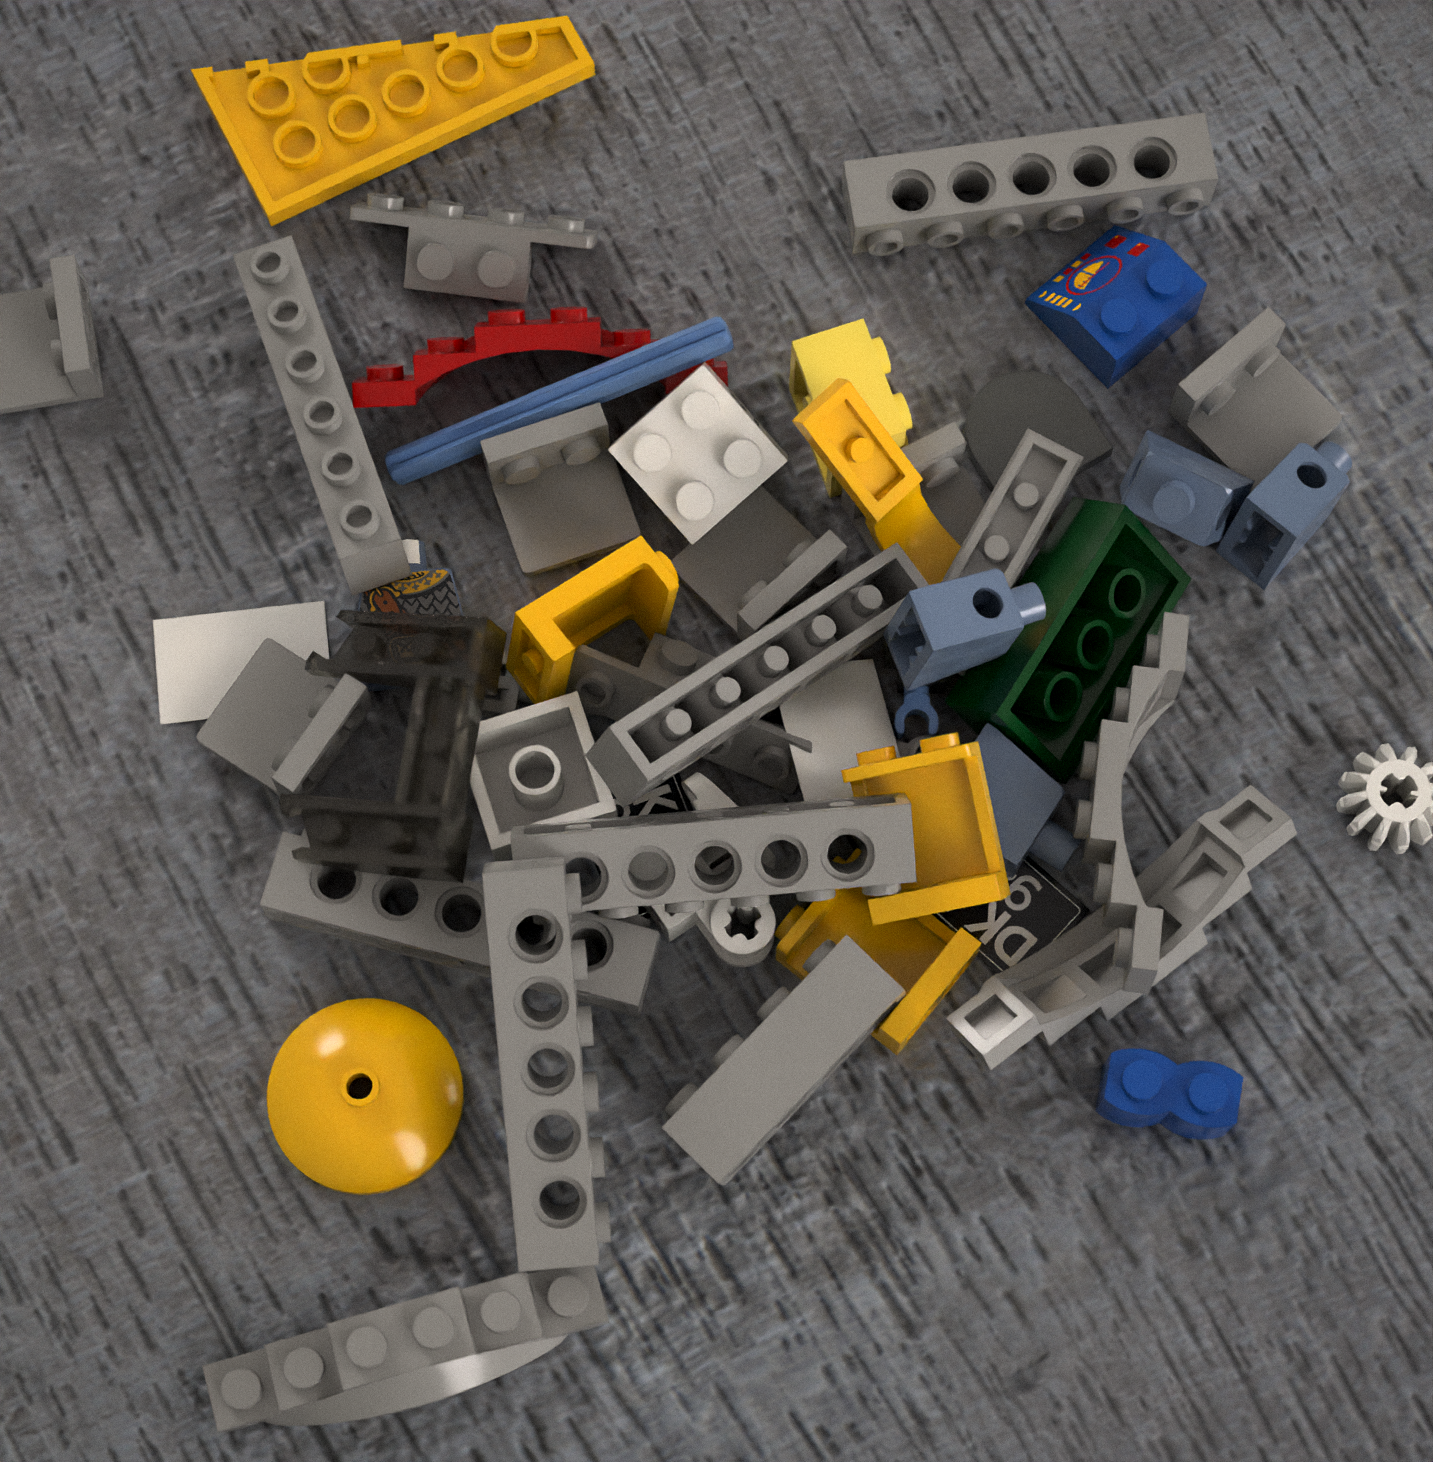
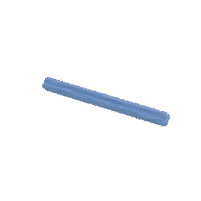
[385,316,734,485]

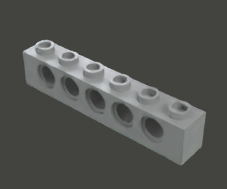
[841,113,1219,256]
[233,235,412,596]
[585,542,929,808]
[511,793,917,925]
[260,828,660,1018]
[482,856,611,1272]

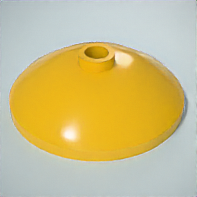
[267,998,464,1195]

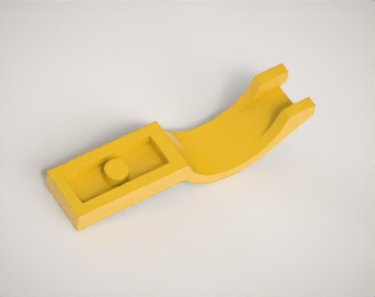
[792,378,961,585]

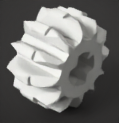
[1336,743,1433,854]

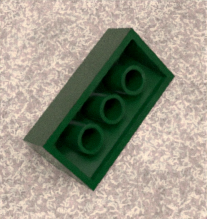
[945,497,1191,784]

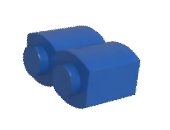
[1095,1048,1243,1140]

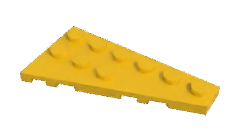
[191,16,595,227]

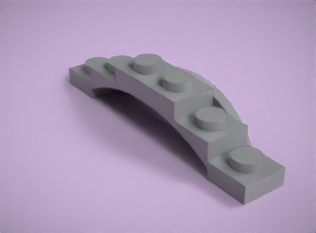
[1073,612,1190,995]
[946,785,1297,1071]
[202,1265,610,1434]

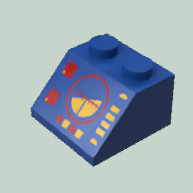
[1025,225,1207,388]

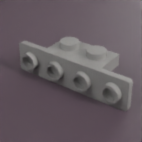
[349,193,598,303]
[565,632,812,794]

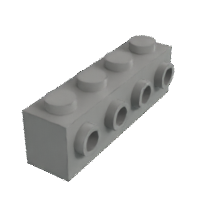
[661,935,906,1186]

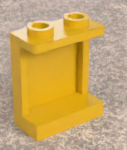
[506,536,679,704]
[841,732,1011,926]
[774,848,982,1055]

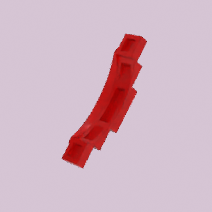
[352,306,728,408]

